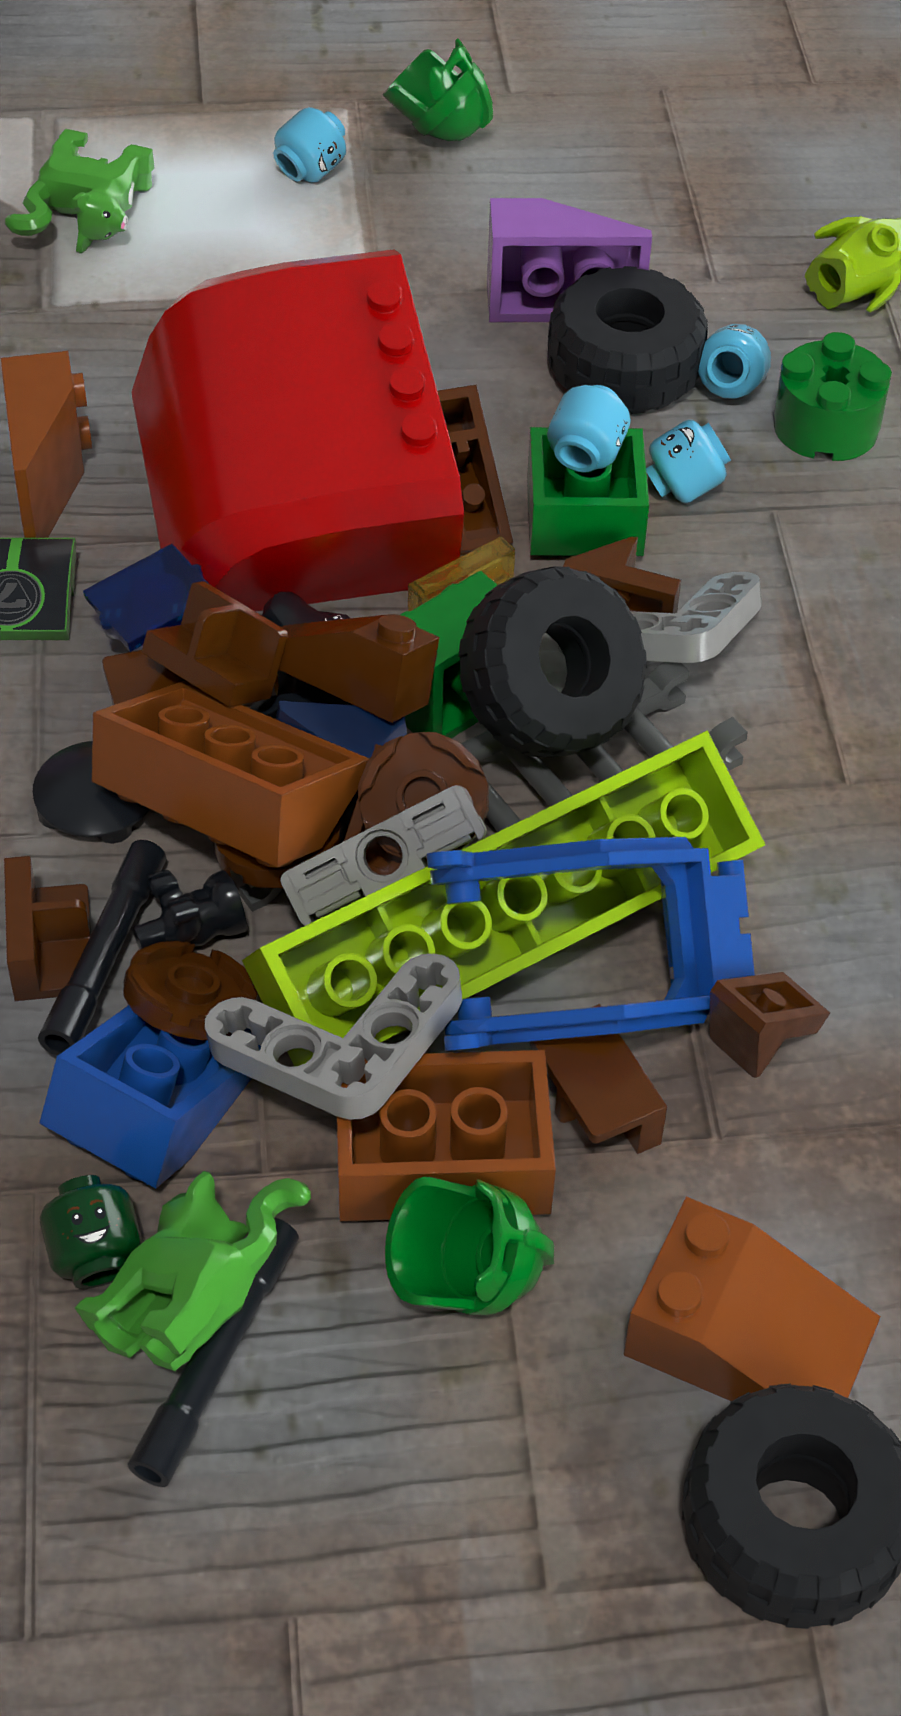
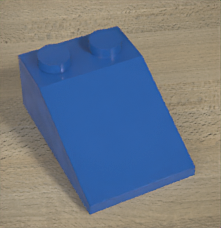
[39,1005,261,1189]

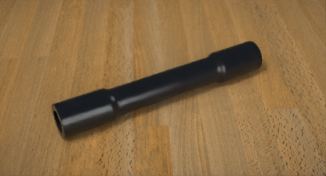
[38,840,166,1056]
[128,1218,299,1487]

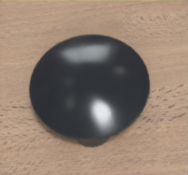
[33,741,150,844]

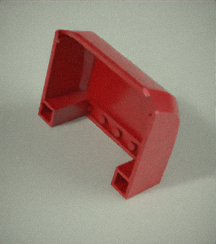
[131,249,464,612]

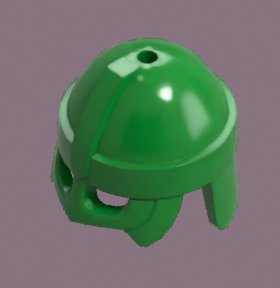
[382,38,493,141]
[385,1177,554,1315]

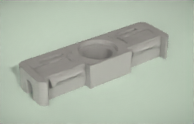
[281,785,487,925]

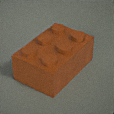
[337,1050,556,1221]

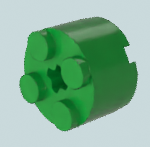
[774,332,892,461]

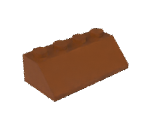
[92,681,369,868]

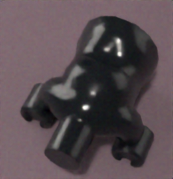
[132,870,247,949]

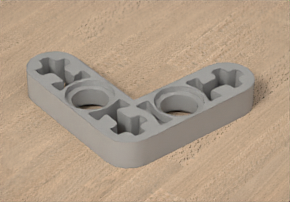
[558,572,762,663]
[205,953,462,1120]

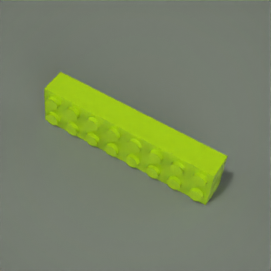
[242,730,766,1066]

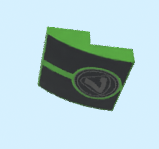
[0,538,76,640]

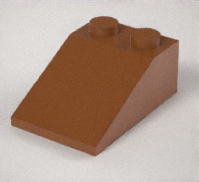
[0,351,92,538]
[624,1197,881,1401]

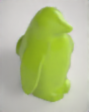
[805,216,901,313]

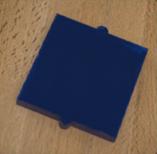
[83,544,209,652]

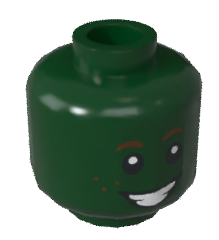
[40,1175,142,1289]

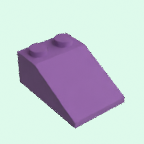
[487,198,652,322]

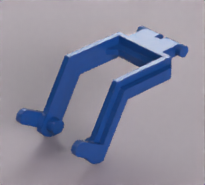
[426,837,755,1051]

